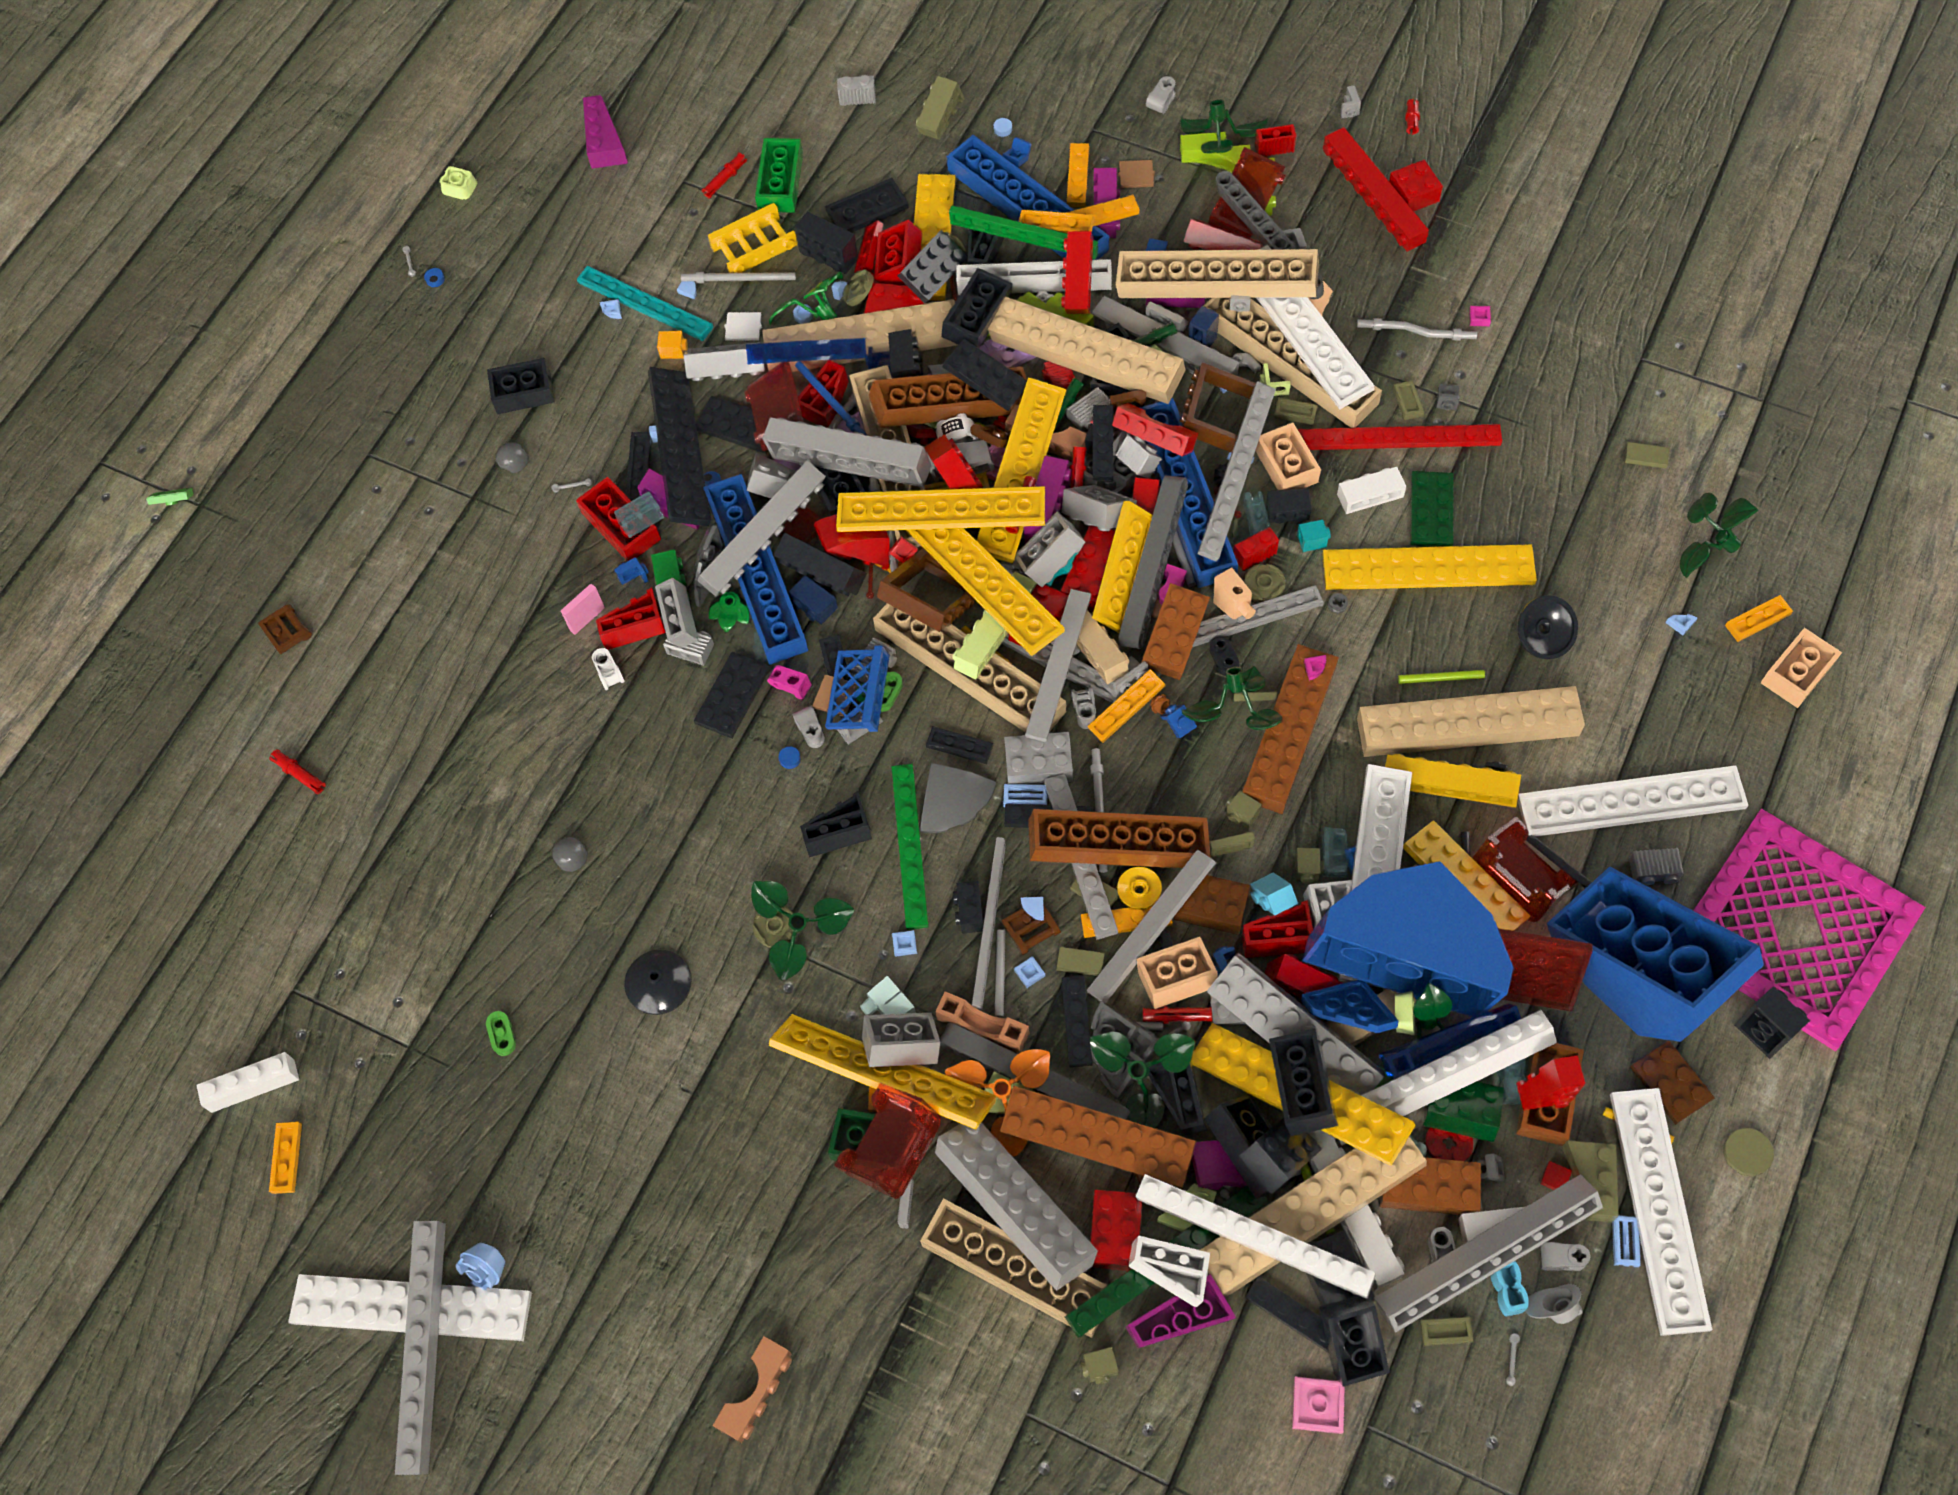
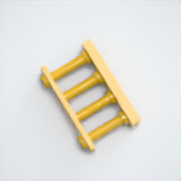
[708,203,797,273]

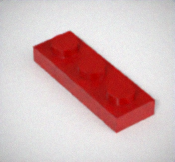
[854,220,884,273]

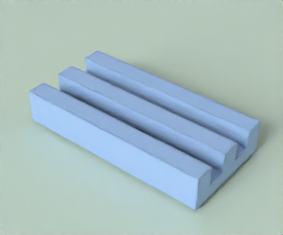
[1004,784,1047,807]
[1612,1216,1641,1267]

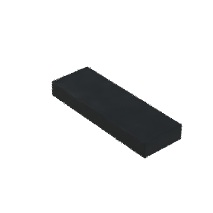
[926,726,993,764]

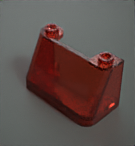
[1208,147,1286,238]
[744,361,804,451]
[1472,817,1579,922]
[834,1083,941,1199]

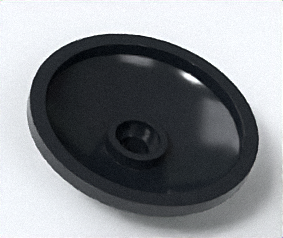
[1517,595,1578,659]
[624,950,692,1015]

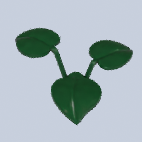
[1181,100,1268,154]
[1680,493,1759,578]
[1181,666,1283,730]
[751,881,854,980]
[1383,982,1486,1075]
[1090,1032,1195,1128]

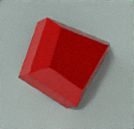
[906,425,936,444]

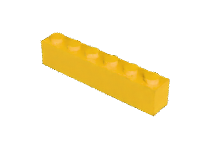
[1385,754,1521,808]

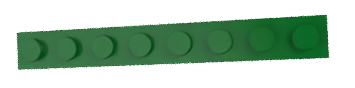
[949,206,1098,260]
[892,764,929,930]

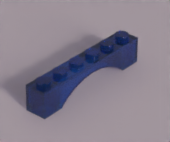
[746,337,867,365]
[1379,1003,1522,1079]

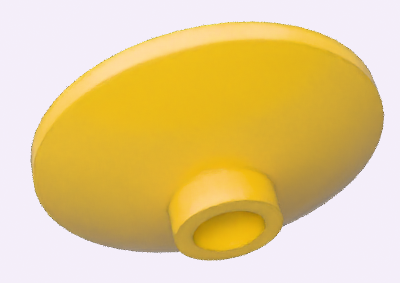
[1117,867,1162,909]

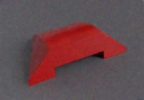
[814,514,890,570]

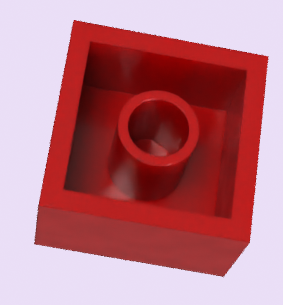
[1389,159,1443,211]

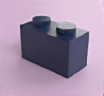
[1189,306,1219,348]
[789,576,838,625]

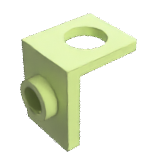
[1260,363,1290,396]

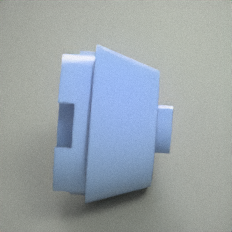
[456,1243,505,1291]

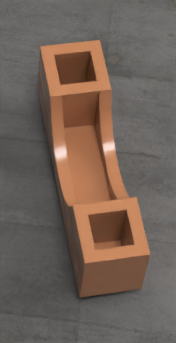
[1005,404,1087,461]
[935,992,1029,1054]
[713,1336,792,1443]

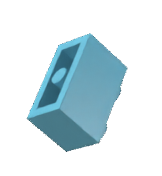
[1250,873,1298,915]

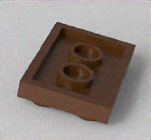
[1630,1041,1715,1125]

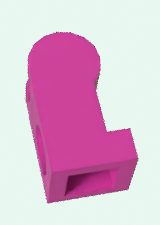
[1158,564,1187,605]
[767,665,812,700]

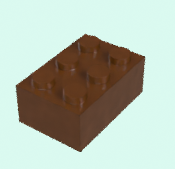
[1173,875,1250,935]

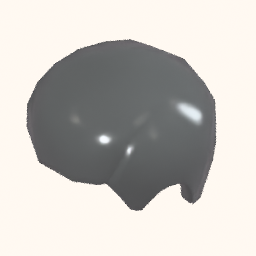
[495,442,529,473]
[552,837,588,872]

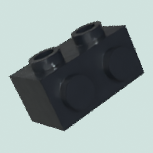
[953,881,983,934]

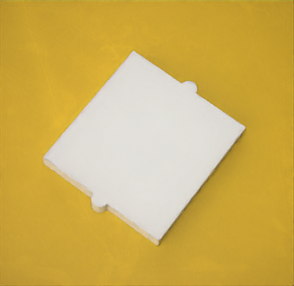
[724,312,762,341]

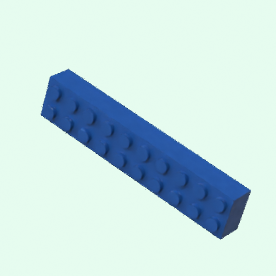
[947,135,1109,260]
[1140,398,1238,588]
[703,474,808,665]

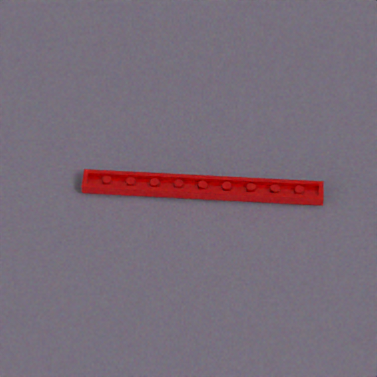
[1297,424,1502,450]

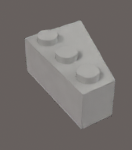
[747,453,806,509]

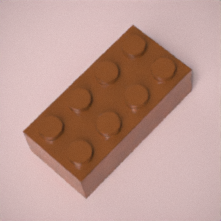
[1141,583,1210,680]
[1516,1043,1584,1146]
[1379,1158,1481,1215]

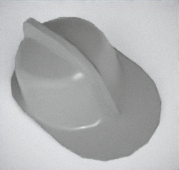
[1525,1284,1582,1324]

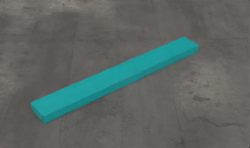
[577,266,714,341]

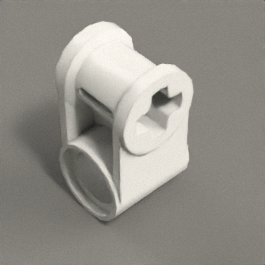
[592,648,625,690]

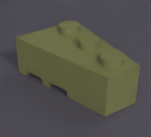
[916,76,964,140]
[1562,1141,1618,1223]

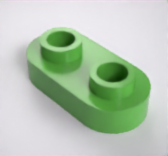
[881,672,903,712]
[486,1011,516,1056]

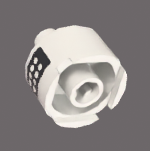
[936,413,979,444]

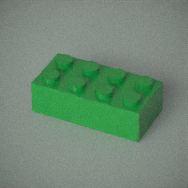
[755,138,803,213]

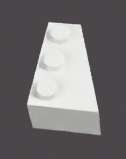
[1303,880,1352,930]
[1129,1236,1210,1307]

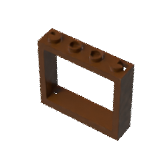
[1179,362,1256,452]
[877,548,976,632]

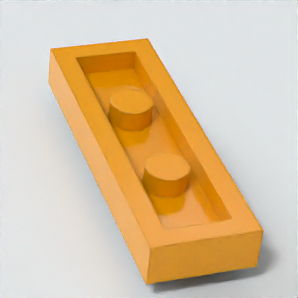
[1725,595,1793,642]
[269,1122,302,1194]

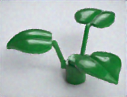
[769,272,843,325]

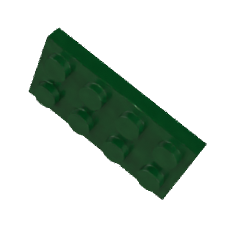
[1410,471,1453,547]

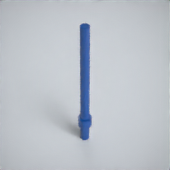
[795,361,868,436]

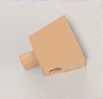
[1213,568,1256,619]

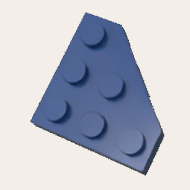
[1301,980,1399,1033]

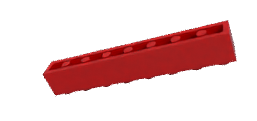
[1323,127,1429,251]

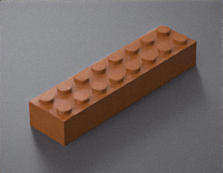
[869,367,1027,428]
[1243,644,1339,815]
[1028,809,1211,868]
[1000,1086,1196,1188]

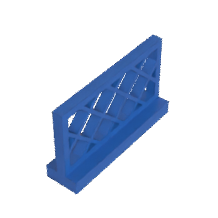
[825,646,890,732]

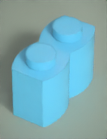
[1490,1261,1529,1317]

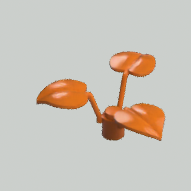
[945,1049,1050,1156]

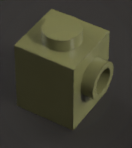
[1226,791,1262,829]
[1295,848,1324,884]
[1080,1347,1119,1385]

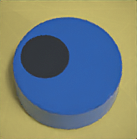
[424,268,445,287]
[704,471,722,486]

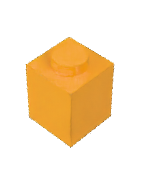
[657,331,688,359]

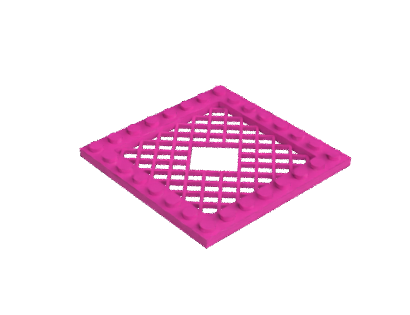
[1693,809,1926,1051]

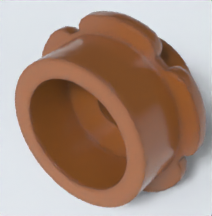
[1151,694,1170,714]

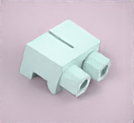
[860,976,916,1015]

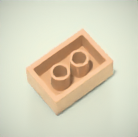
[1255,423,1321,490]
[1761,628,1842,708]
[1136,937,1218,1009]

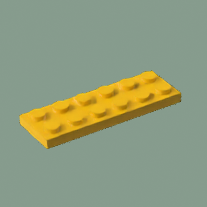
[1092,501,1153,633]
[1403,820,1530,940]

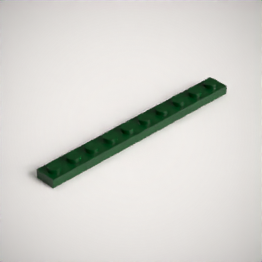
[1064,1185,1268,1338]

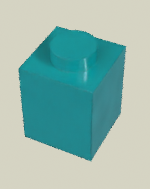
[1297,520,1331,552]

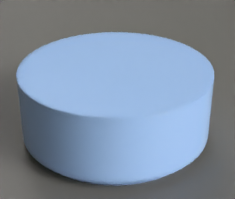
[994,118,1012,137]
[793,304,813,324]

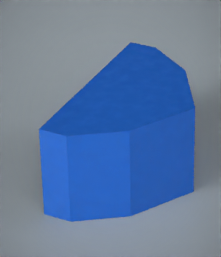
[1302,861,1513,1019]
[1547,867,1764,1042]

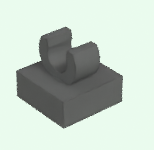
[1477,1154,1506,1183]

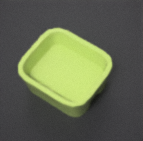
[440,167,477,199]
[1395,991,1415,1035]

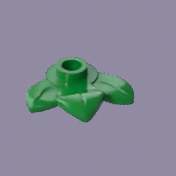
[709,592,750,632]

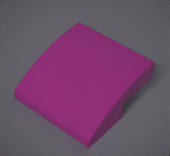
[1192,1141,1247,1190]

